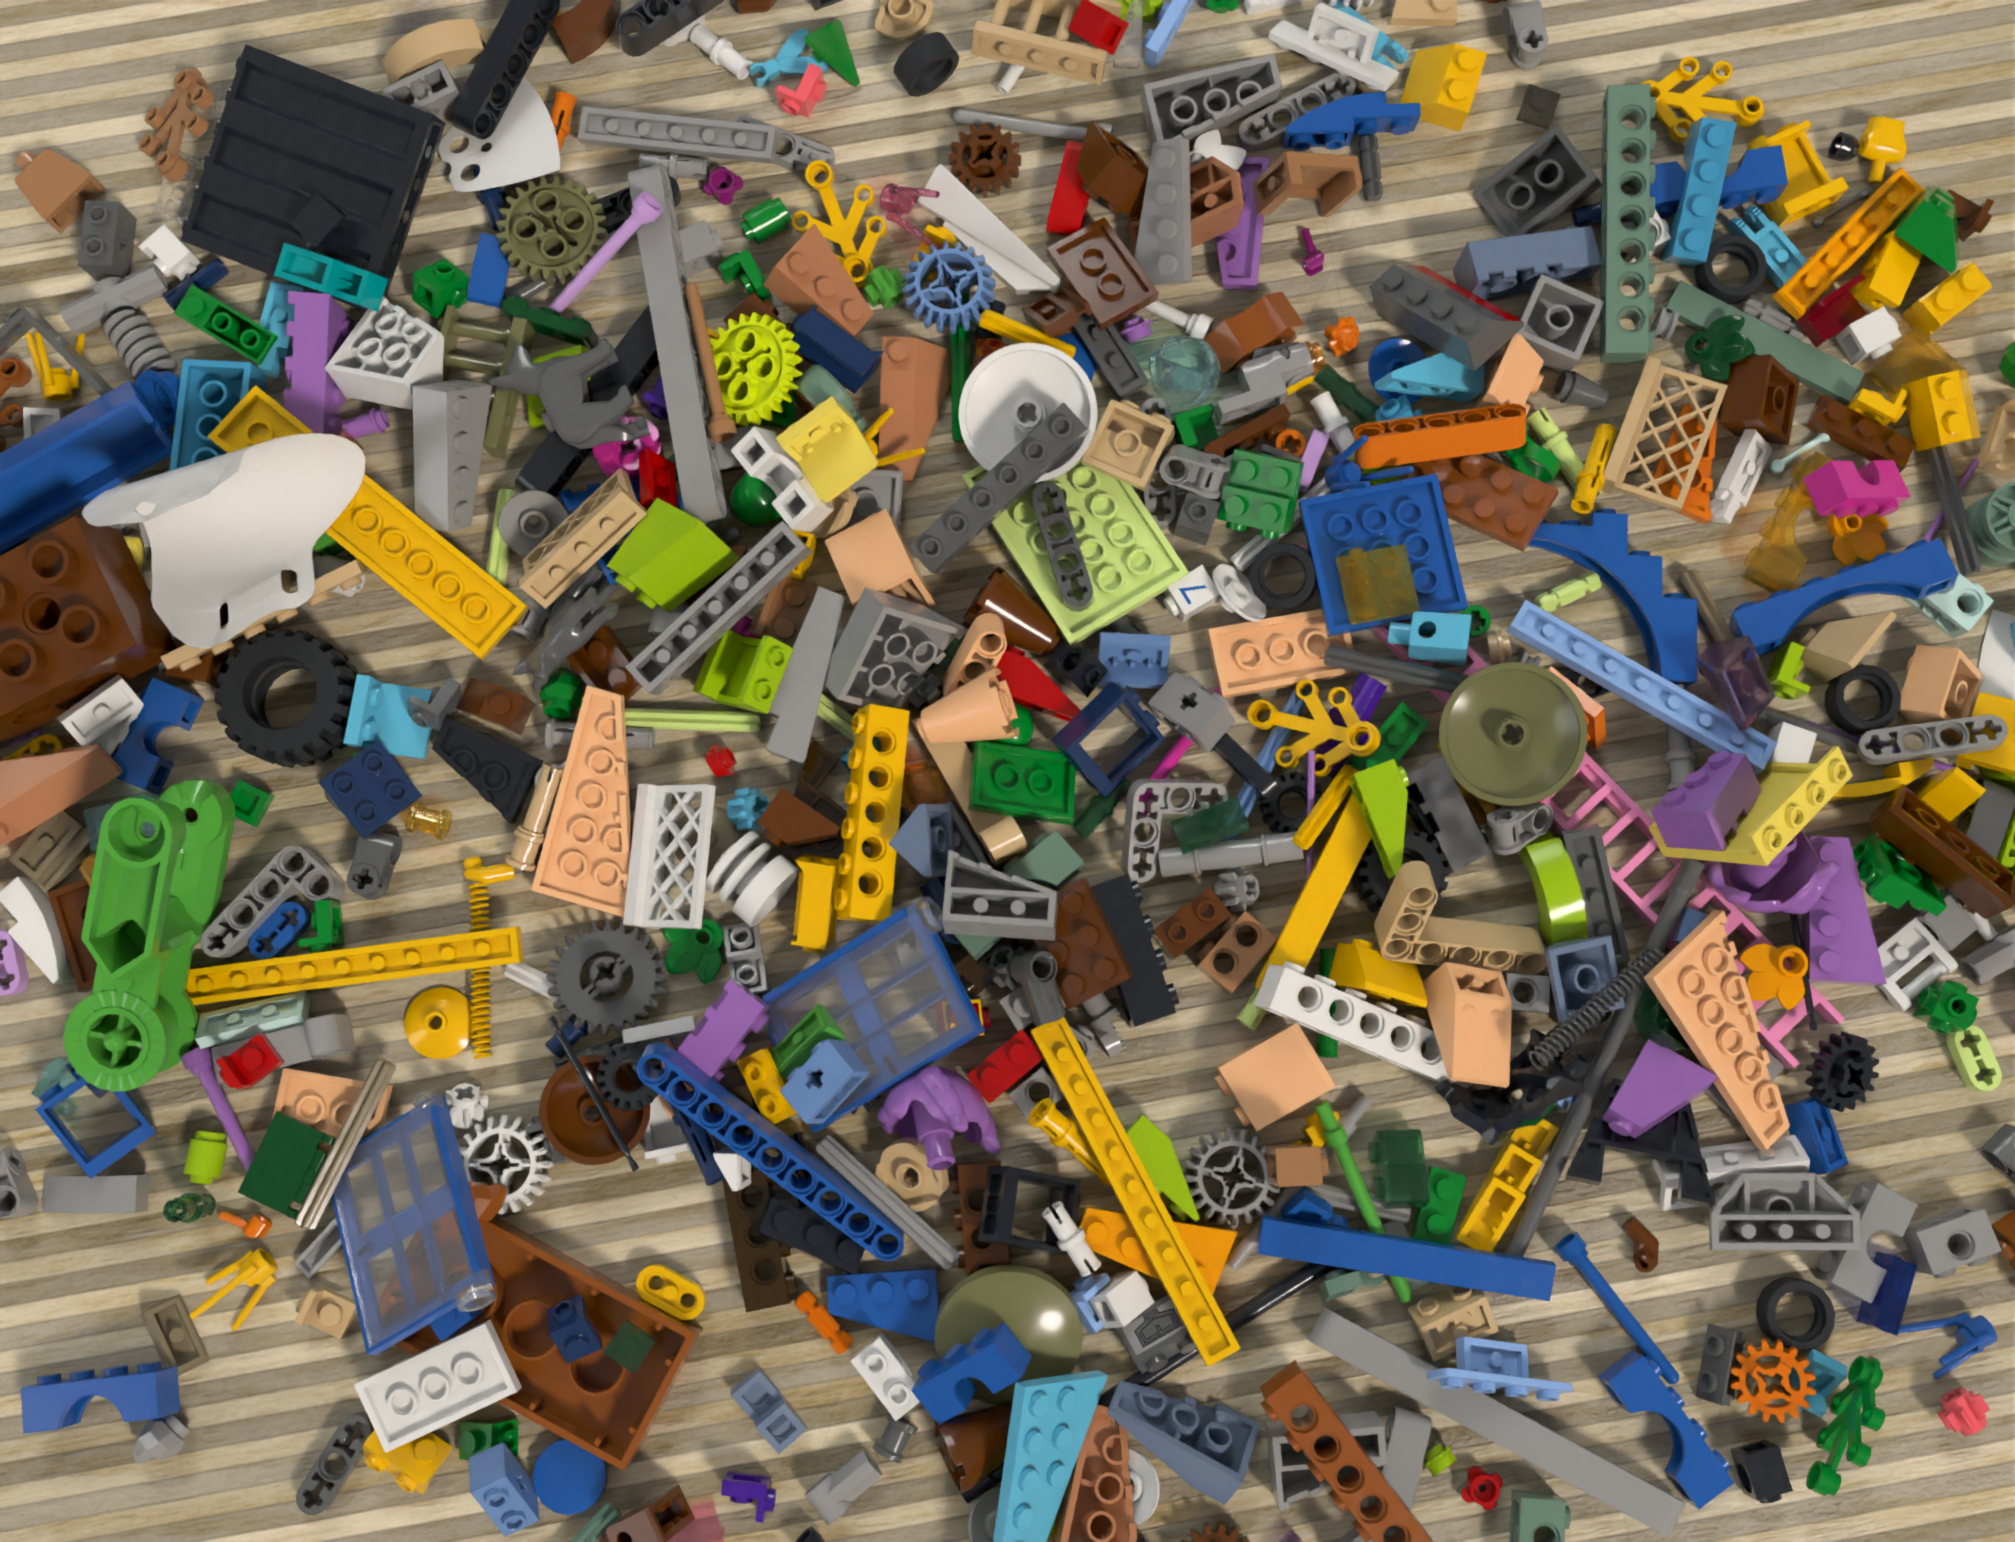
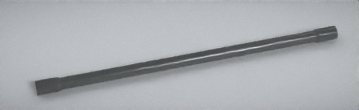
[1503,858,1705,1257]

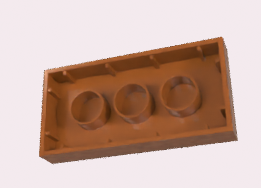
[380,1211,703,1471]

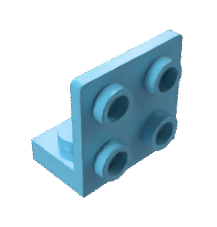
[343,674,433,759]

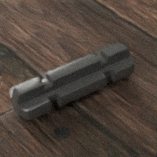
[1358,135,1383,202]

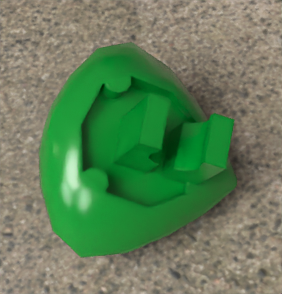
[729,472,781,526]

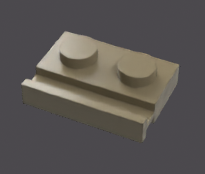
[9,809,99,892]

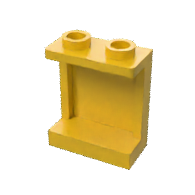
[1738,120,1849,228]
[1956,692,2015,776]

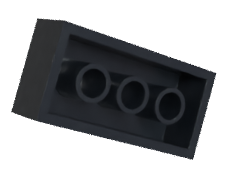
[1091,874,1179,1029]

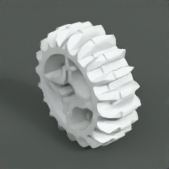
[459,1115,554,1214]

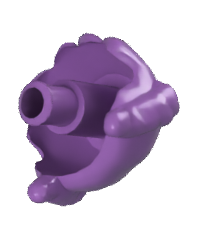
[1703,830,1839,914]
[878,1065,1001,1171]

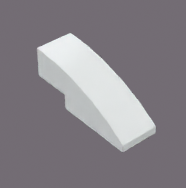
[0,876,75,985]

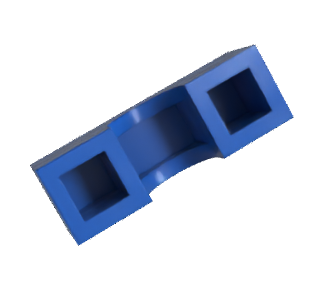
[111,678,204,795]
[911,1322,1032,1425]

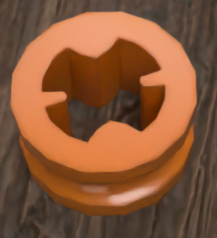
[1274,429,1306,458]

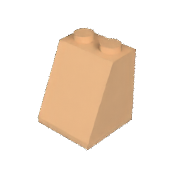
[824,508,936,608]
[1214,1023,1336,1131]

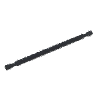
[1789,913,1818,1031]
[548,1016,639,1172]

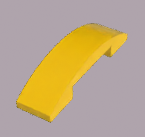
[1828,758,1935,802]

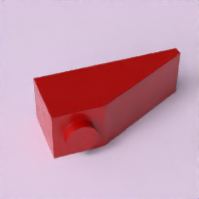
[996,646,1081,722]

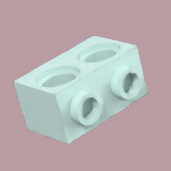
[1899,565,1994,639]

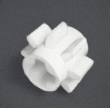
[446,1083,488,1129]

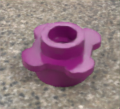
[703,166,744,205]

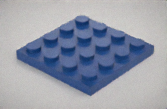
[1298,473,1468,637]

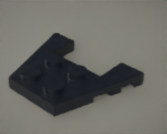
[1565,1078,1715,1208]

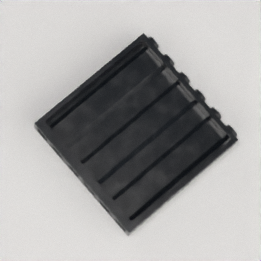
[180,44,446,311]

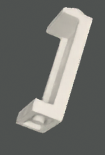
[622,1016,716,1165]

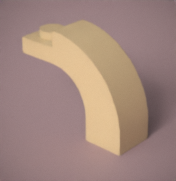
[382,19,494,85]

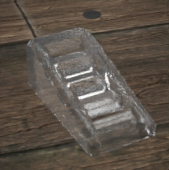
[1113,0,1143,69]
[154,151,204,224]

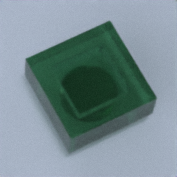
[603,1319,657,1374]

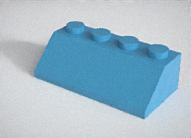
[169,359,267,471]

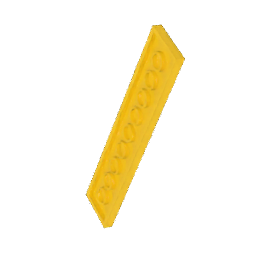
[207,385,528,661]

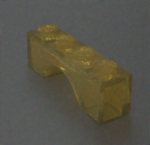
[1742,451,1834,593]

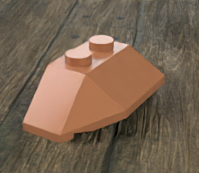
[1129,156,1244,255]

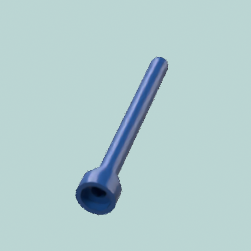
[1554,1232,1680,1384]

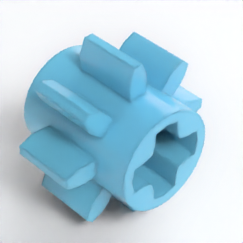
[727,787,770,831]

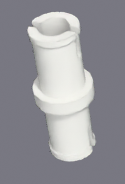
[689,23,753,80]
[1310,391,1355,460]
[1042,1201,1101,1277]

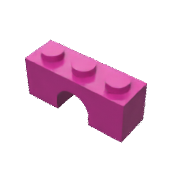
[1803,460,1911,518]

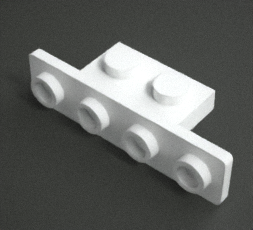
[1268,2,1399,91]

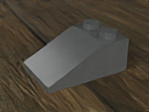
[1473,125,1602,237]

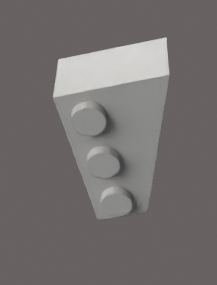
[1266,1411,1388,1512]

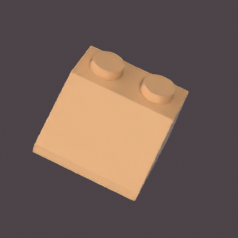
[1475,333,1544,416]
[1899,644,1983,739]

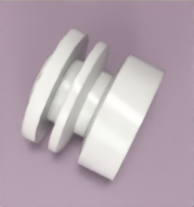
[705,831,800,927]

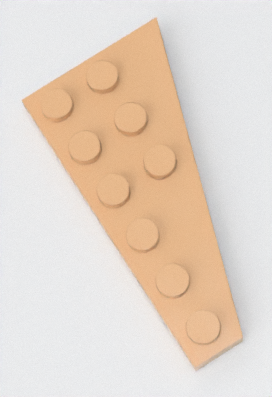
[531,686,632,917]

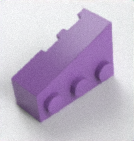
[1650,751,1762,851]
[676,979,770,1090]

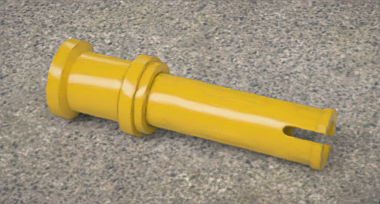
[1028,1098,1110,1186]

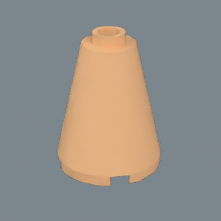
[917,668,1019,744]

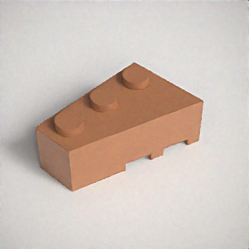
[763,223,874,338]

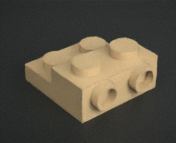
[1081,399,1175,491]

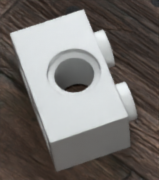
[851,1332,920,1421]

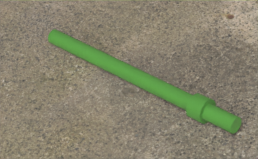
[1314,1100,1414,1303]

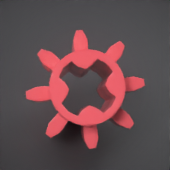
[1937,1387,1990,1436]

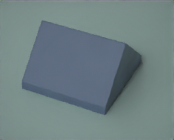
[888,804,955,877]
[1545,935,1625,1023]

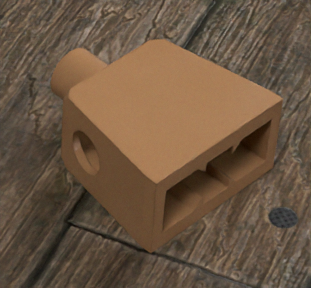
[15,148,105,234]

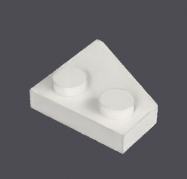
[57,674,144,756]

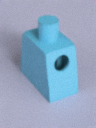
[1388,611,1472,666]

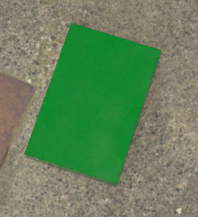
[968,740,1076,825]

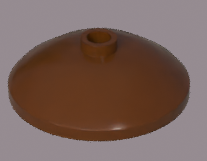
[539,1055,651,1165]

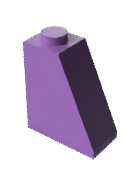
[1602,1038,1717,1138]

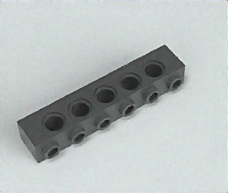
[908,402,1090,574]

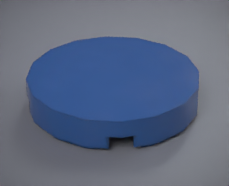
[532,1438,608,1515]

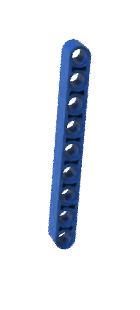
[636,1042,904,1261]

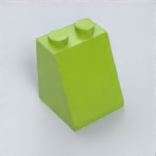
[607,498,739,613]

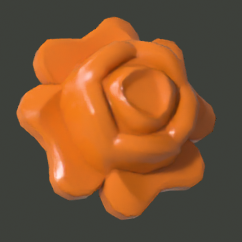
[1324,316,1360,357]

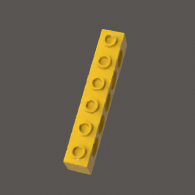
[834,704,910,925]

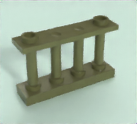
[438,305,535,459]

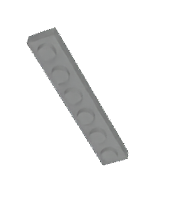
[577,106,779,164]

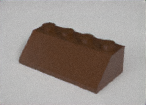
[1868,784,2015,919]

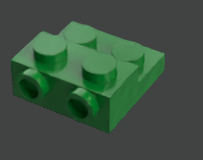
[1217,448,1304,538]
[1852,833,1947,917]

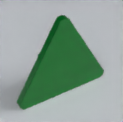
[804,19,860,87]

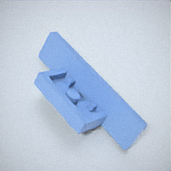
[1426,1336,1573,1401]

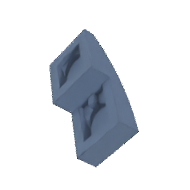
[730,1366,807,1454]

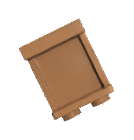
[1253,151,1362,217]

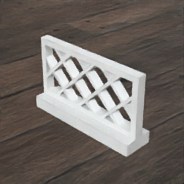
[623,784,716,929]

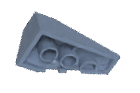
[1106,1381,1260,1505]

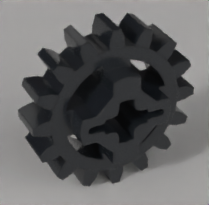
[1805,1031,1879,1112]

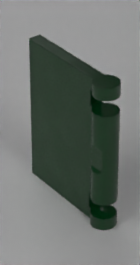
[238,1111,336,1220]

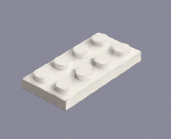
[354,1319,522,1453]

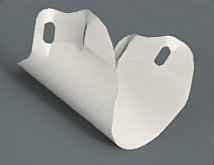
[82,433,365,649]

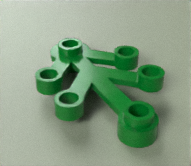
[1806,1355,1885,1496]

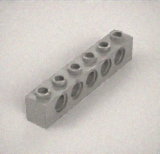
[625,521,812,695]

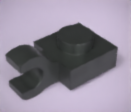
[908,674,943,714]

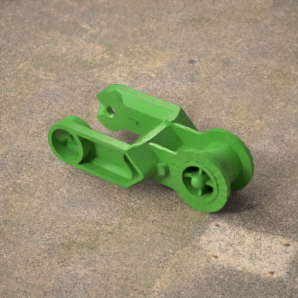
[63,778,235,1092]

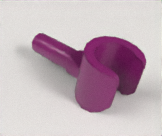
[1301,228,1324,276]

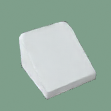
[713,1148,751,1191]

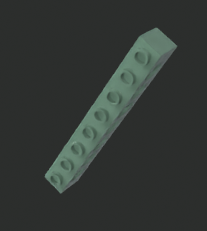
[1600,84,1656,363]

